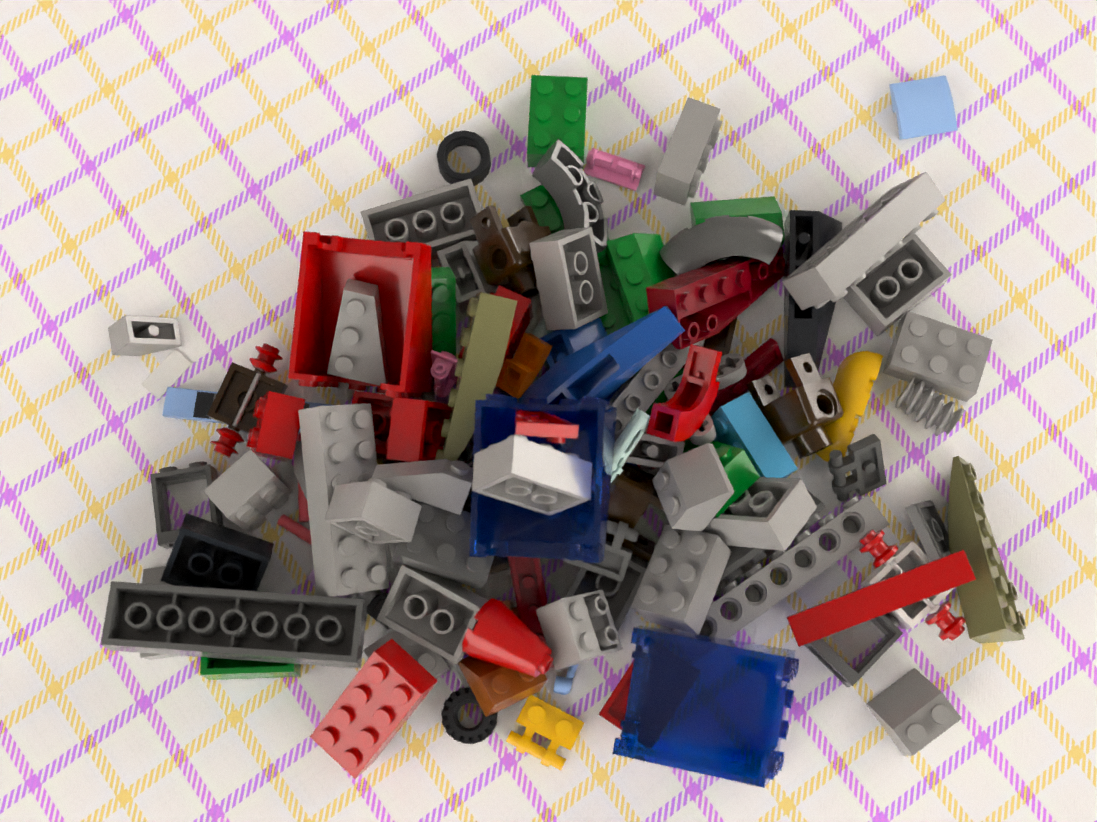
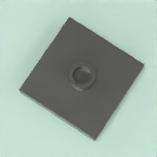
[905,500,950,562]

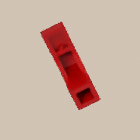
[646,344,722,442]

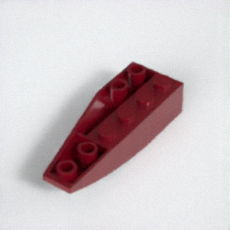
[646,247,785,350]

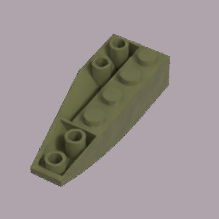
[435,292,517,461]
[948,456,1026,644]

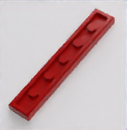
[787,550,976,647]

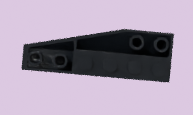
[784,210,842,388]

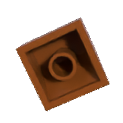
[458,656,548,717]

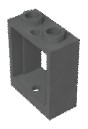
[150,461,224,549]
[804,589,903,687]

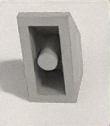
[108,315,182,356]
[625,432,685,469]

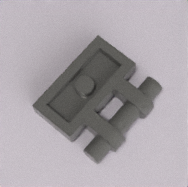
[828,434,887,501]
[564,511,639,582]

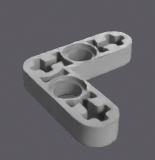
[664,353,747,446]

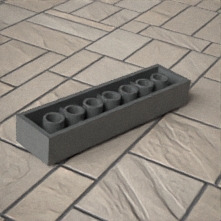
[101,581,368,668]

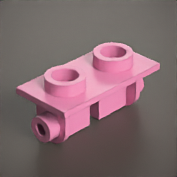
[584,148,645,191]
[431,350,458,397]

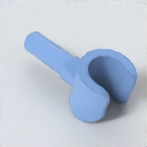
[553,664,579,695]

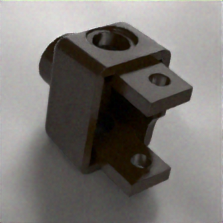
[470,206,552,298]
[746,353,844,459]
[578,463,664,562]

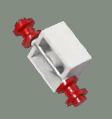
[858,529,966,641]

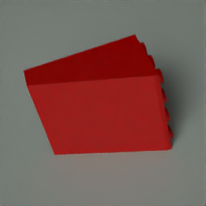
[288,231,433,398]

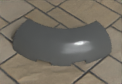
[532,139,608,253]
[659,215,783,275]

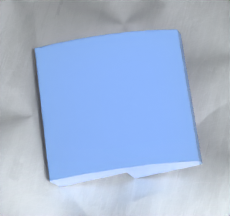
[889,75,958,140]

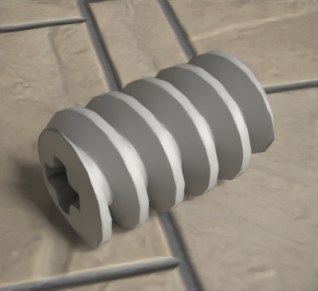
[895,377,965,436]

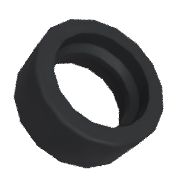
[437,130,491,186]

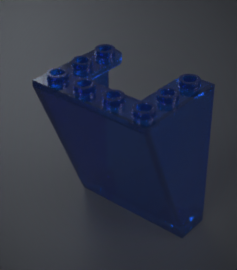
[469,394,617,563]
[612,625,799,788]

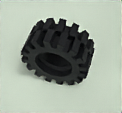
[441,687,498,744]

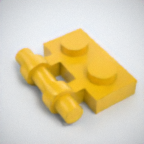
[506,695,585,770]

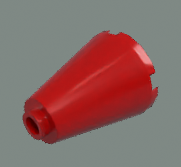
[462,598,554,677]

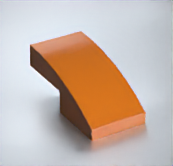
[496,333,552,398]

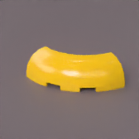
[816,351,883,462]

